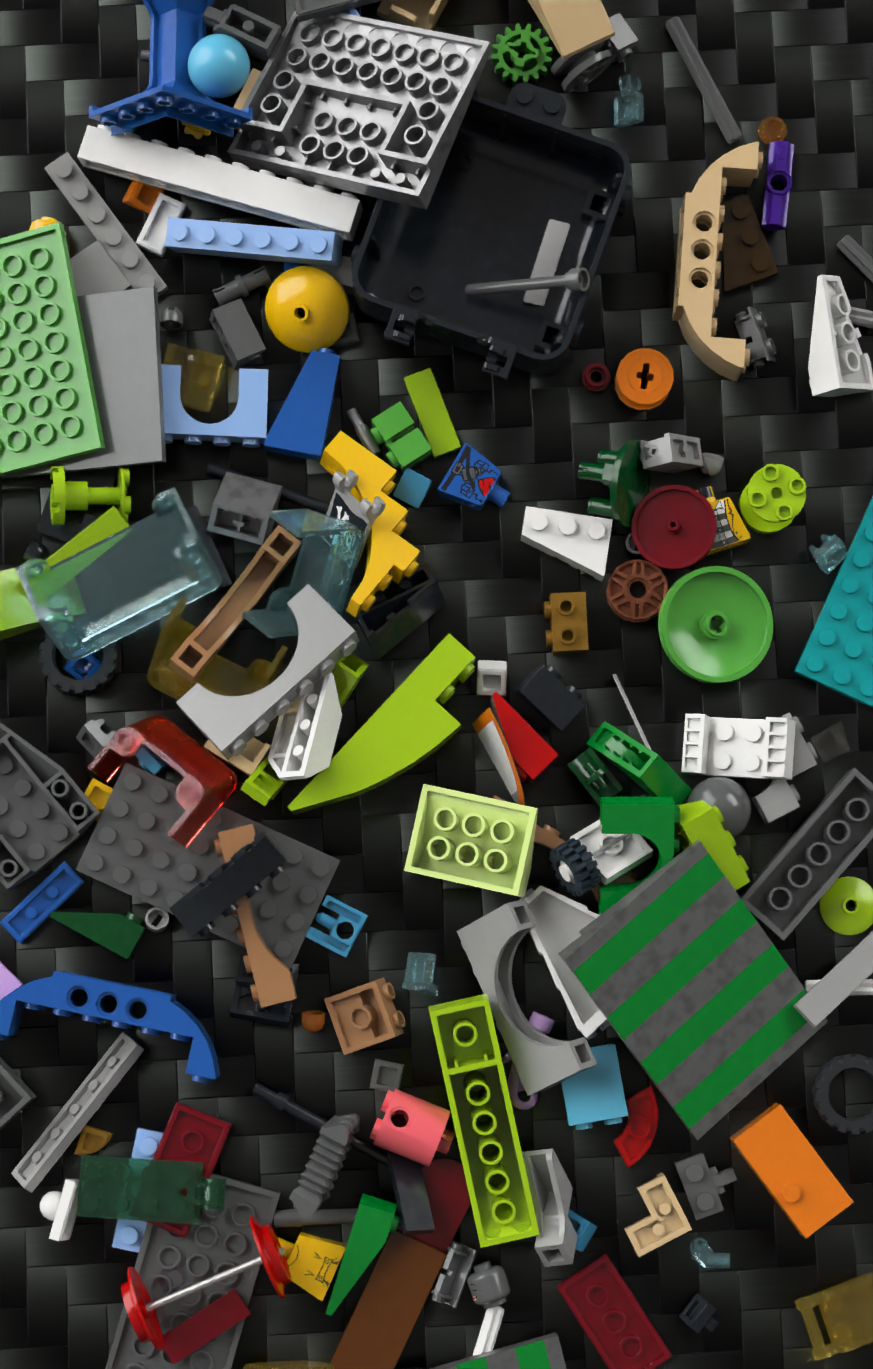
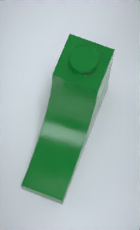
[586,721,692,806]

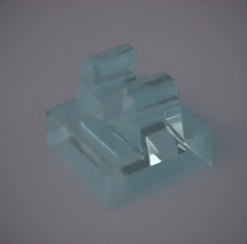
[809,534,847,575]

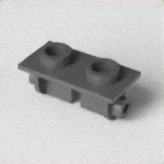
[734,307,777,369]
[431,1240,477,1308]

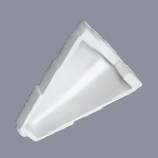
[520,885,611,1040]

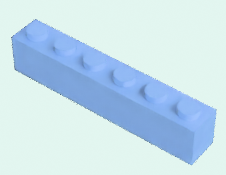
[165,217,344,267]

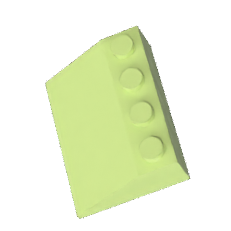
[404,784,538,898]

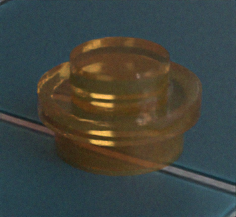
[758,116,787,145]

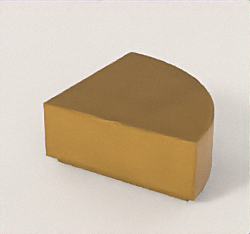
[74,1125,113,1155]

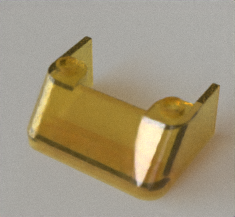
[147,596,288,700]

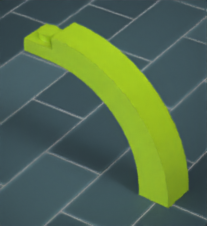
[241,653,369,806]

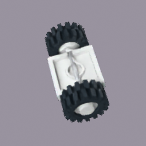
[549,794,657,897]

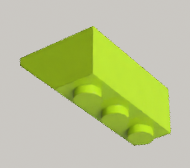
[674,800,750,891]

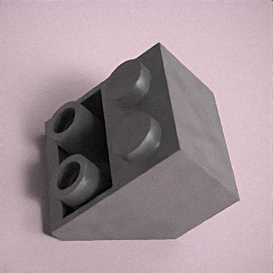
[207,471,283,545]

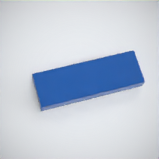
[0,861,86,944]

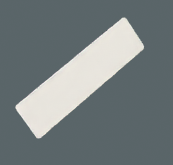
[523,219,570,306]
[612,674,651,750]

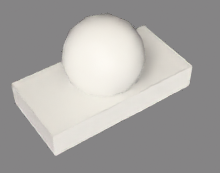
[40,1179,86,1241]

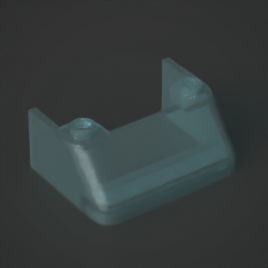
[242,509,364,638]

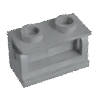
[639,433,704,474]

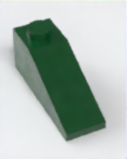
[50,911,148,960]

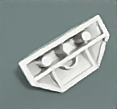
[268,672,342,781]

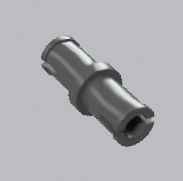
[212,265,272,306]

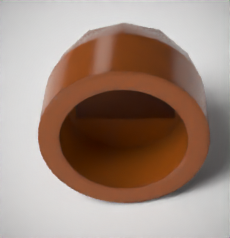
[301,1010,325,1033]

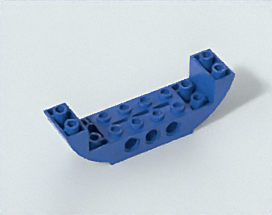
[0,971,220,1084]

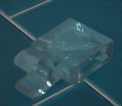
[614,74,643,128]

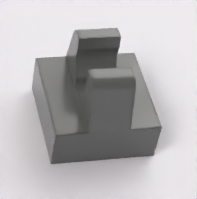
[76,719,116,759]

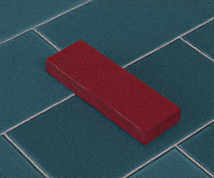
[163,1287,251,1364]

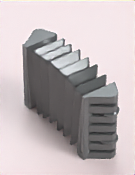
[289,1113,360,1218]

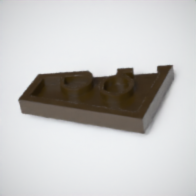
[721,194,778,294]

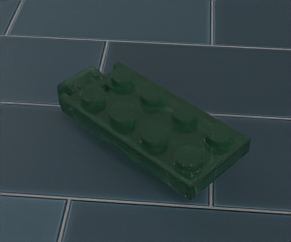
[76,1155,227,1224]

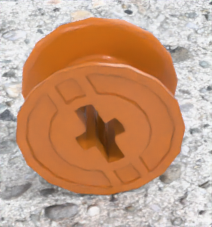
[614,348,674,411]

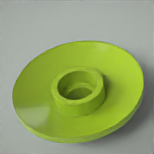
[819,877,873,935]

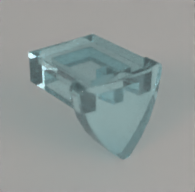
[402,952,438,996]

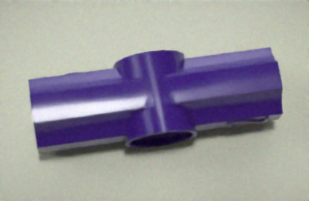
[761,140,794,231]

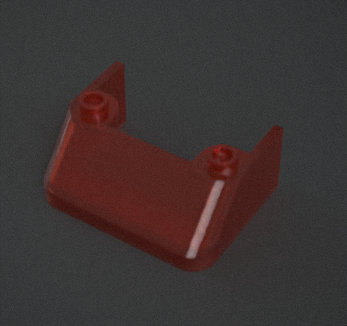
[87,714,237,848]

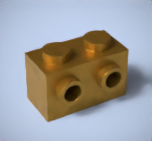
[544,592,589,655]

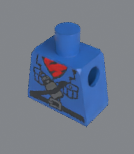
[437,442,510,511]

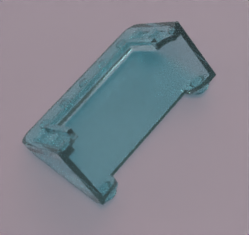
[15,487,223,660]

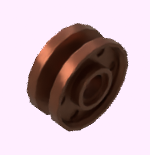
[606,559,668,623]

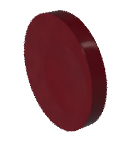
[631,485,717,570]

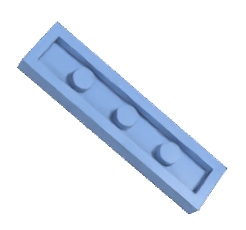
[112,1128,163,1253]

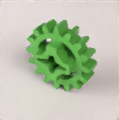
[491,23,553,86]

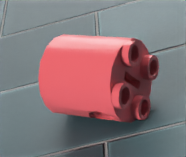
[369,1089,455,1167]

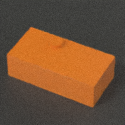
[729,1103,853,1238]

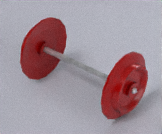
[121,1216,292,1351]

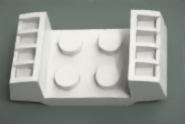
[681,714,796,780]

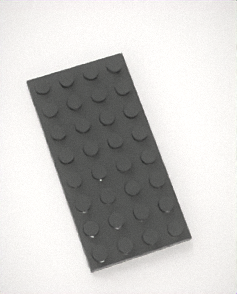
[76,762,340,968]
[105,1173,281,1369]

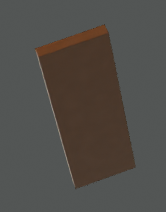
[327,1229,447,1369]

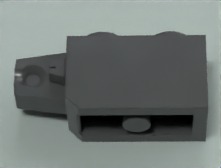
[203,4,282,64]

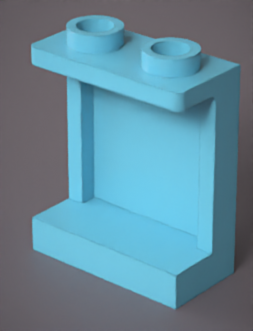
[561,1044,628,1130]

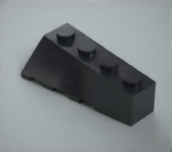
[169,831,288,937]

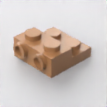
[324,977,405,1055]

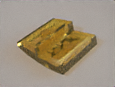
[163,342,225,412]

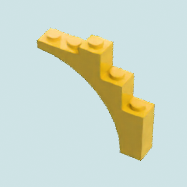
[320,431,420,618]

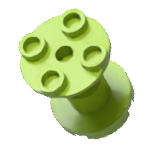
[738,464,806,534]
[50,466,131,525]

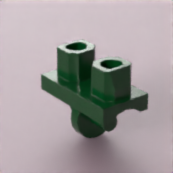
[567,747,623,807]

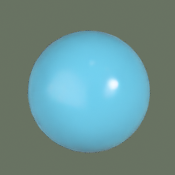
[188,34,250,98]

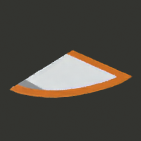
[472,707,525,805]

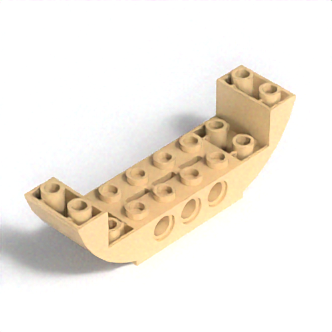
[672,141,763,382]

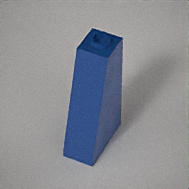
[264,348,341,461]

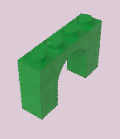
[598,797,680,916]

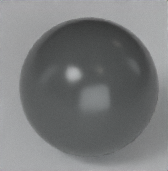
[687,777,751,838]

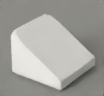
[477,660,507,696]

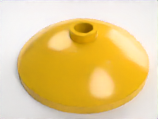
[265,266,350,353]

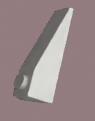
[808,274,873,397]

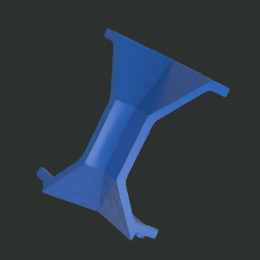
[89,0,253,138]

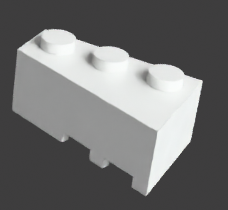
[520,506,613,582]

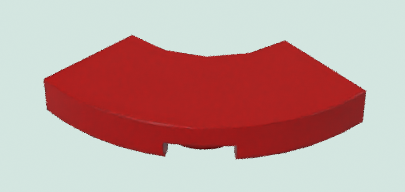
[613,1086,659,1168]

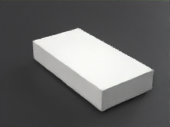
[136,193,187,257]

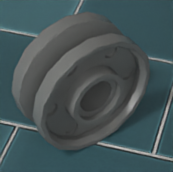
[551,41,615,93]

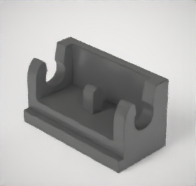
[209,298,266,370]

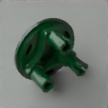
[578,439,649,527]

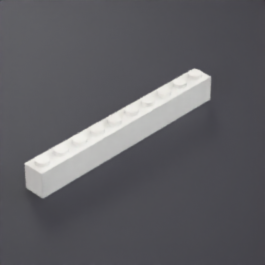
[77,125,363,242]

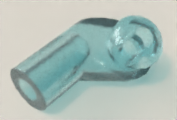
[690,1237,730,1268]

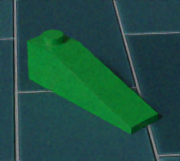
[326,1194,400,1316]

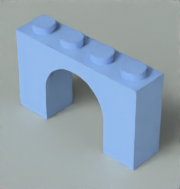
[161,364,269,448]

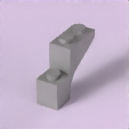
[751,712,818,824]
[524,1148,578,1267]

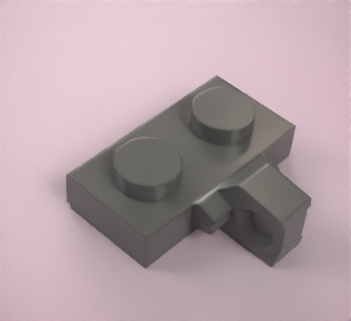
[675,1153,737,1220]

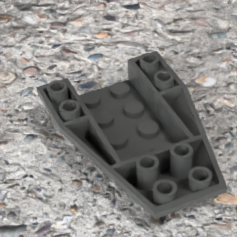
[0,722,101,890]

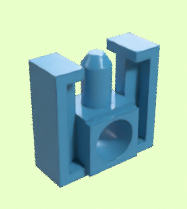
[305,895,368,958]

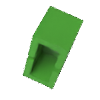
[370,401,432,473]

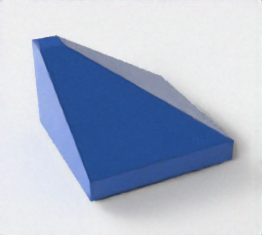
[63,642,102,680]

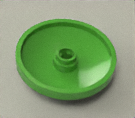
[658,566,773,683]

